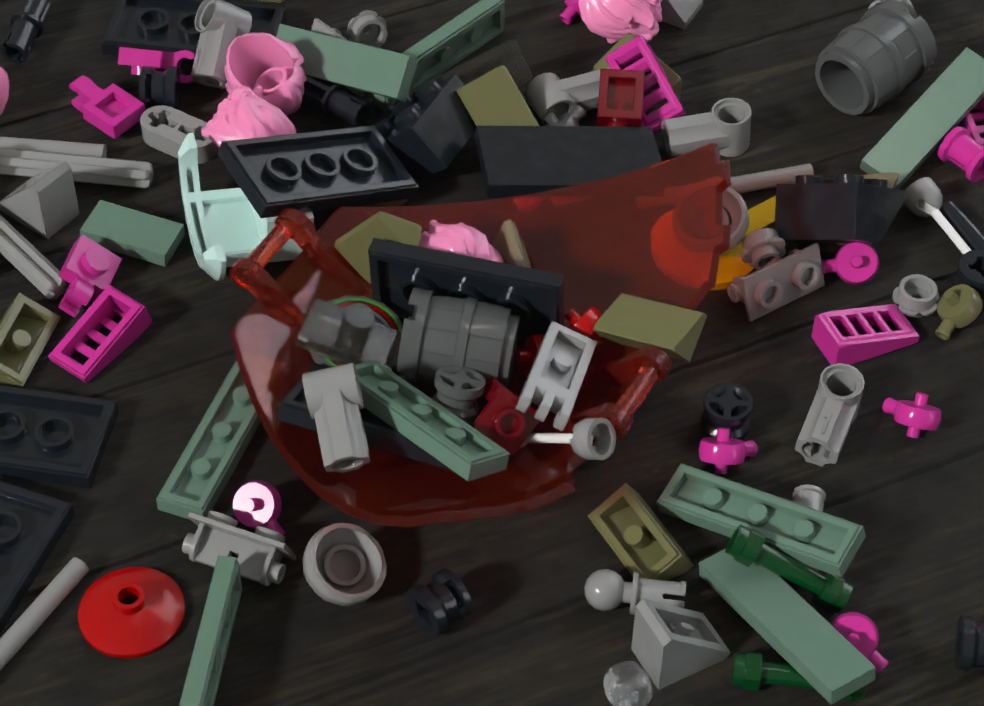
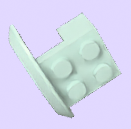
[178,133,314,281]

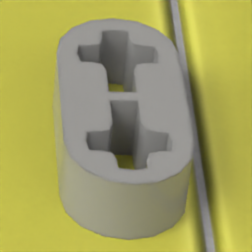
[140,105,218,164]

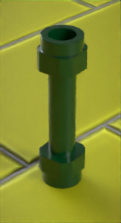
[725,525,853,613]
[731,652,866,701]

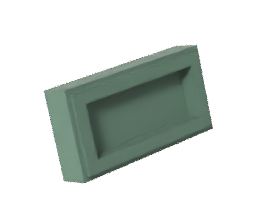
[80,200,185,267]

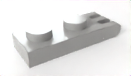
[515,321,597,431]

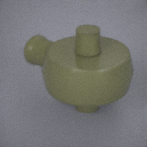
[935,284,982,340]

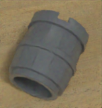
[815,0,937,115]
[397,287,521,396]

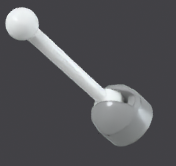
[904,177,972,254]
[520,418,616,460]

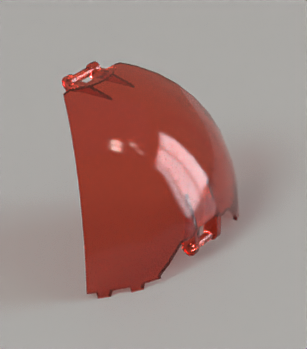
[229,143,731,528]

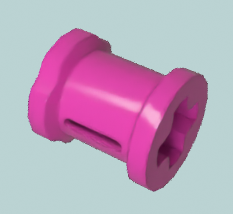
[937,126,984,183]

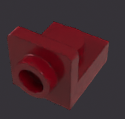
[597,68,645,127]
[473,376,540,455]

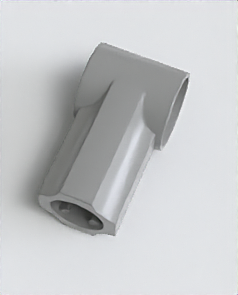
[191,0,252,89]
[525,67,610,126]
[661,98,752,157]
[302,363,370,473]
[795,363,865,467]

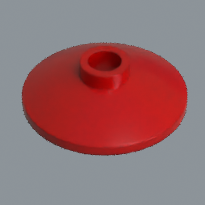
[78,567,186,659]

